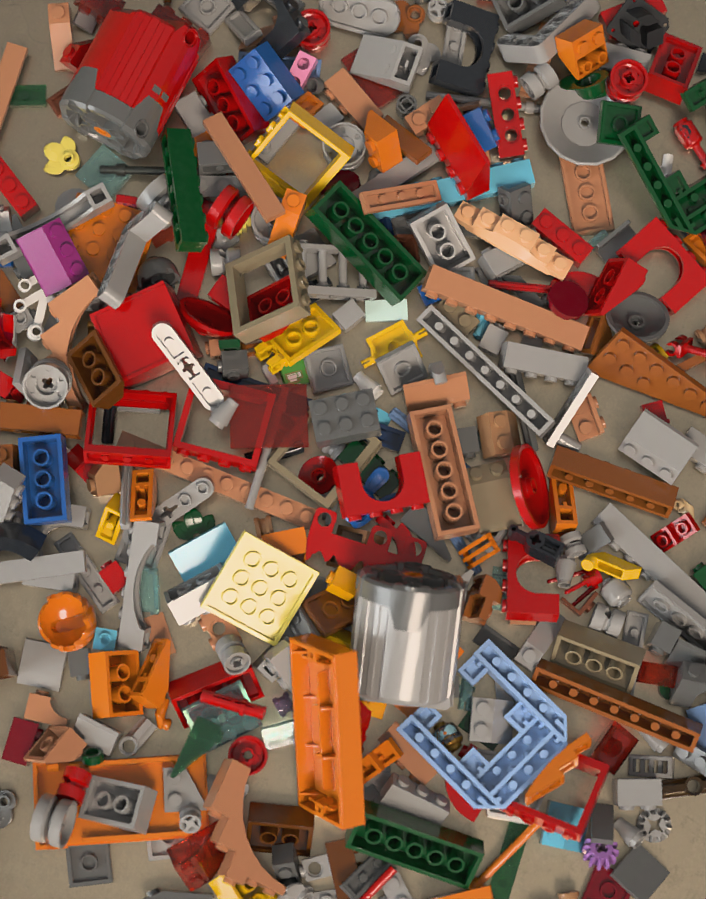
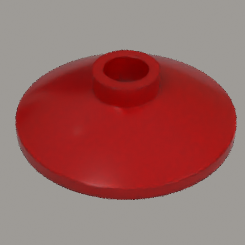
[298,456,337,494]

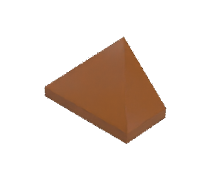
[578,314,613,355]

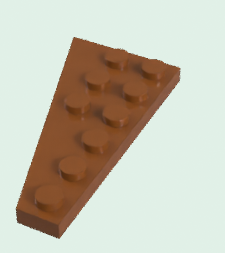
[587,327,706,417]

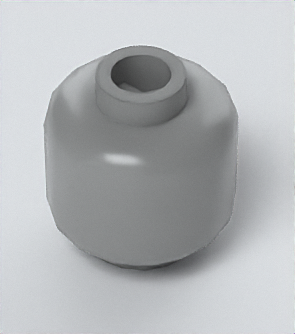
[600,576,632,608]

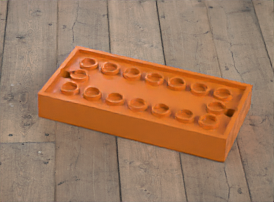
[289,633,365,830]

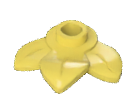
[44,136,80,175]

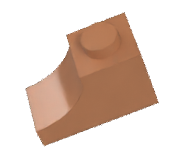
[24,689,71,727]

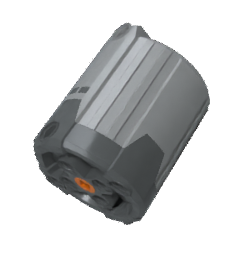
[350,561,468,710]

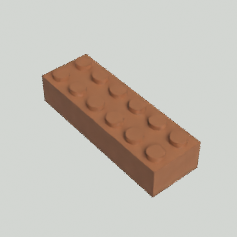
[406,404,480,541]

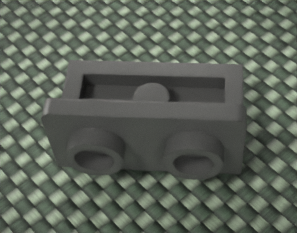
[498,182,534,226]

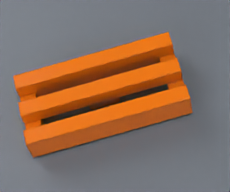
[458,532,501,570]

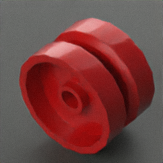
[205,184,255,240]

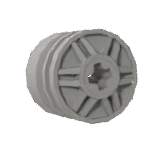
[322,122,366,171]
[136,173,172,230]
[22,358,73,409]

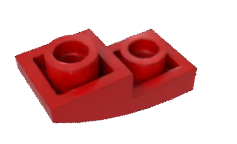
[650,512,701,552]

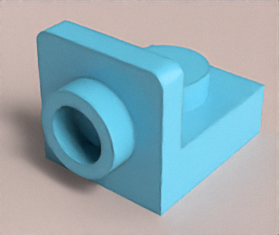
[92,627,117,651]

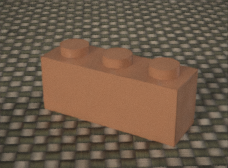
[323,67,384,133]
[377,721,438,786]

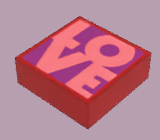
[116,194,139,209]

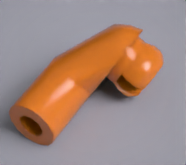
[155,698,172,731]

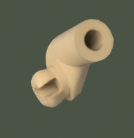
[674,498,695,520]

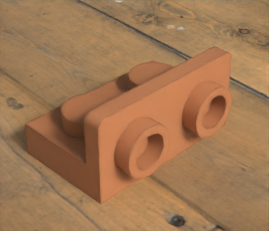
[564,392,606,442]

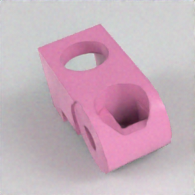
[290,50,318,89]

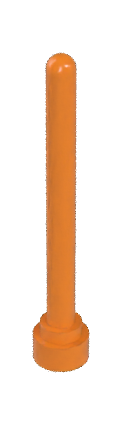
[468,823,541,889]

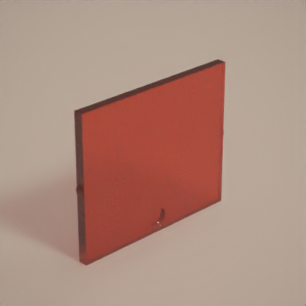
[229,384,309,449]

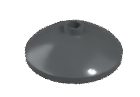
[606,291,670,343]

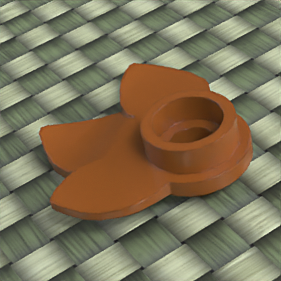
[393,0,425,40]

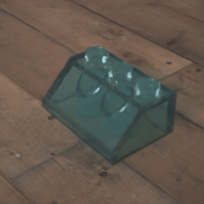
[182,680,263,754]

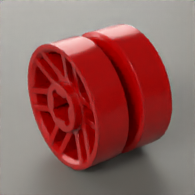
[297,9,331,53]
[605,59,648,104]
[228,735,269,775]

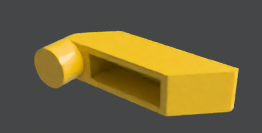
[581,552,642,580]

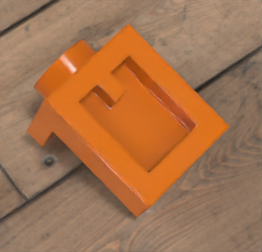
[290,91,324,129]

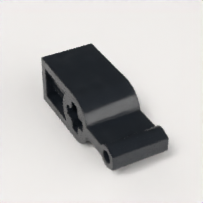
[507,524,565,568]

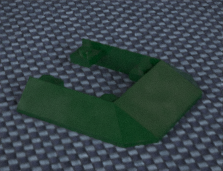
[618,78,706,235]

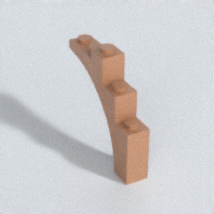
[40,272,101,411]
[202,759,287,897]

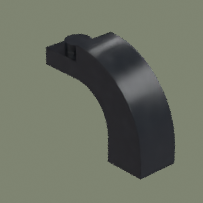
[0,522,47,561]

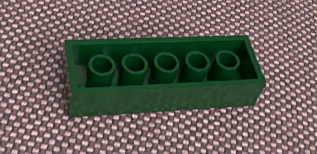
[304,180,427,306]
[345,799,485,890]

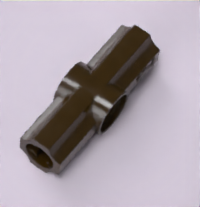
[662,775,706,800]

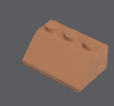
[402,371,470,415]

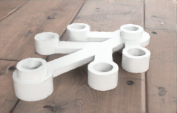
[13,275,67,342]

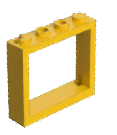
[247,101,355,210]

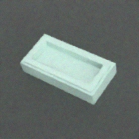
[365,299,408,323]

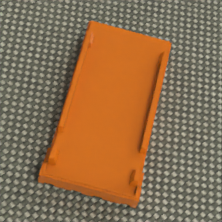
[33,753,210,851]

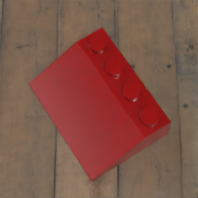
[425,94,490,201]

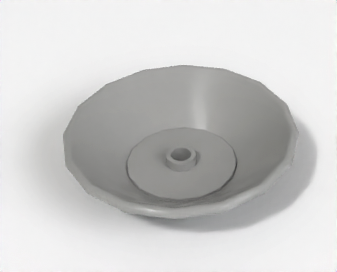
[540,79,625,166]

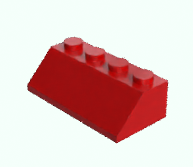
[192,55,269,146]
[168,661,265,729]

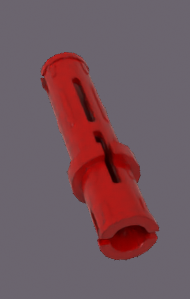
[200,689,267,720]

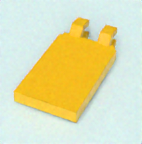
[254,303,341,375]

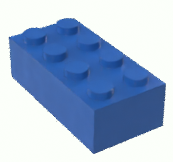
[18,434,72,527]

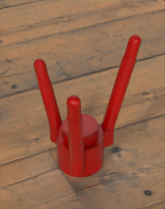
[547,568,603,607]

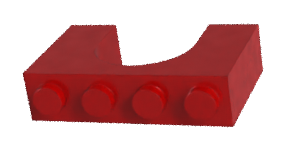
[615,217,706,316]
[332,451,430,522]
[501,533,560,622]

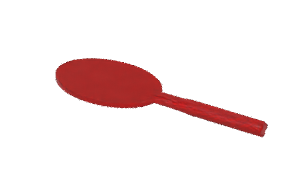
[487,271,599,298]

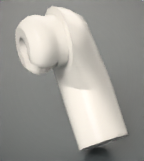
[659,154,674,177]

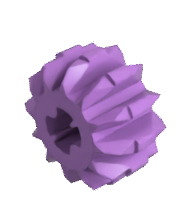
[581,837,619,871]

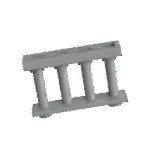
[298,240,377,302]

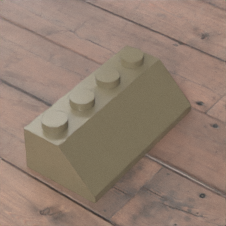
[550,619,646,694]

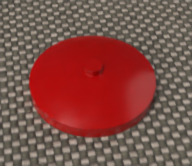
[510,443,550,530]

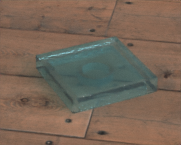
[75,144,132,198]

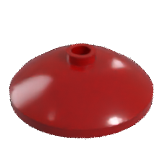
[179,297,233,337]

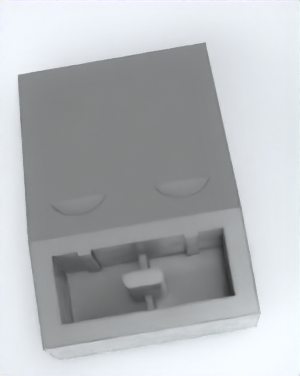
[350,34,424,94]
[264,227,337,282]

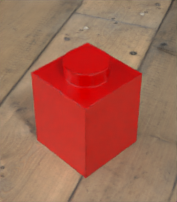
[98,560,126,595]

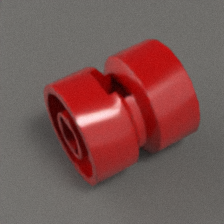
[55,766,93,806]

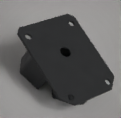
[606,0,669,54]

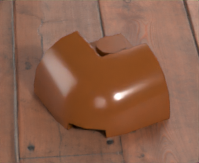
[462,574,502,625]

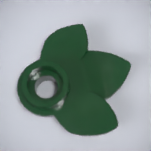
[172,508,215,541]

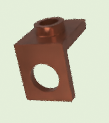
[394,234,421,263]
[559,591,599,617]

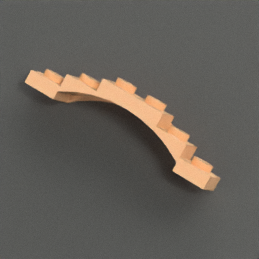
[454,200,574,281]

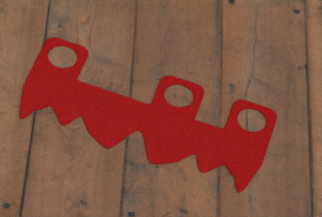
[306,507,427,571]

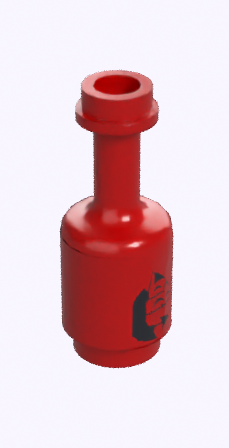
[673,117,706,170]

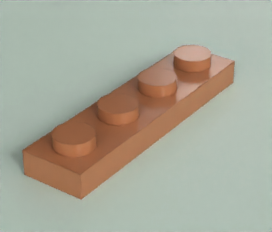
[359,180,442,215]

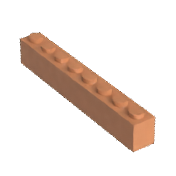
[421,264,590,354]

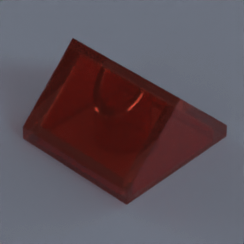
[587,721,639,775]

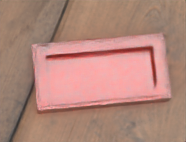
[636,661,678,688]

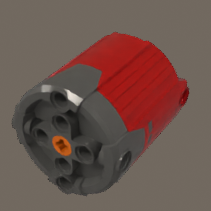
[59,6,201,160]

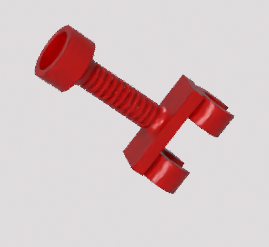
[665,335,706,358]

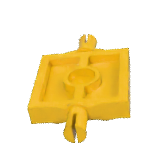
[360,319,428,369]

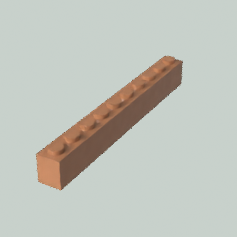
[116,430,321,531]

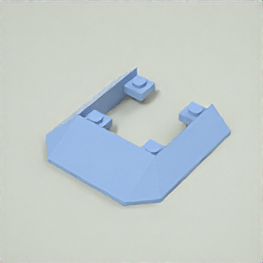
[396,639,567,809]

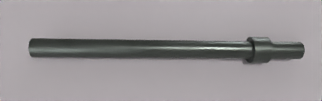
[100,164,226,176]

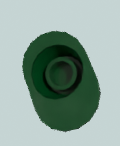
[559,70,608,100]

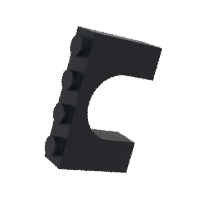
[231,0,312,60]
[428,0,500,97]

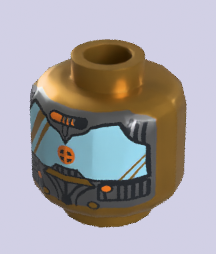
[432,721,463,754]

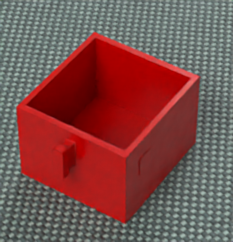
[89,280,203,390]

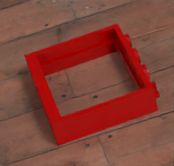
[172,378,276,473]
[83,388,177,469]
[499,754,610,842]

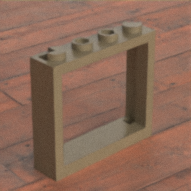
[225,235,311,344]
[267,396,382,510]

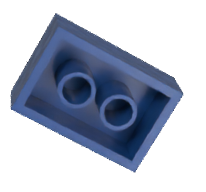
[228,41,305,122]

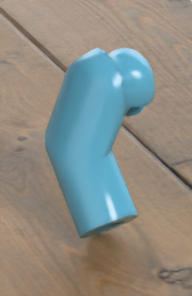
[473,314,491,340]

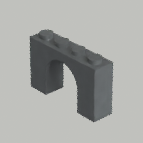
[669,660,706,708]

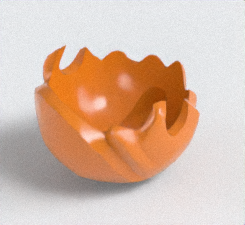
[38,591,97,652]

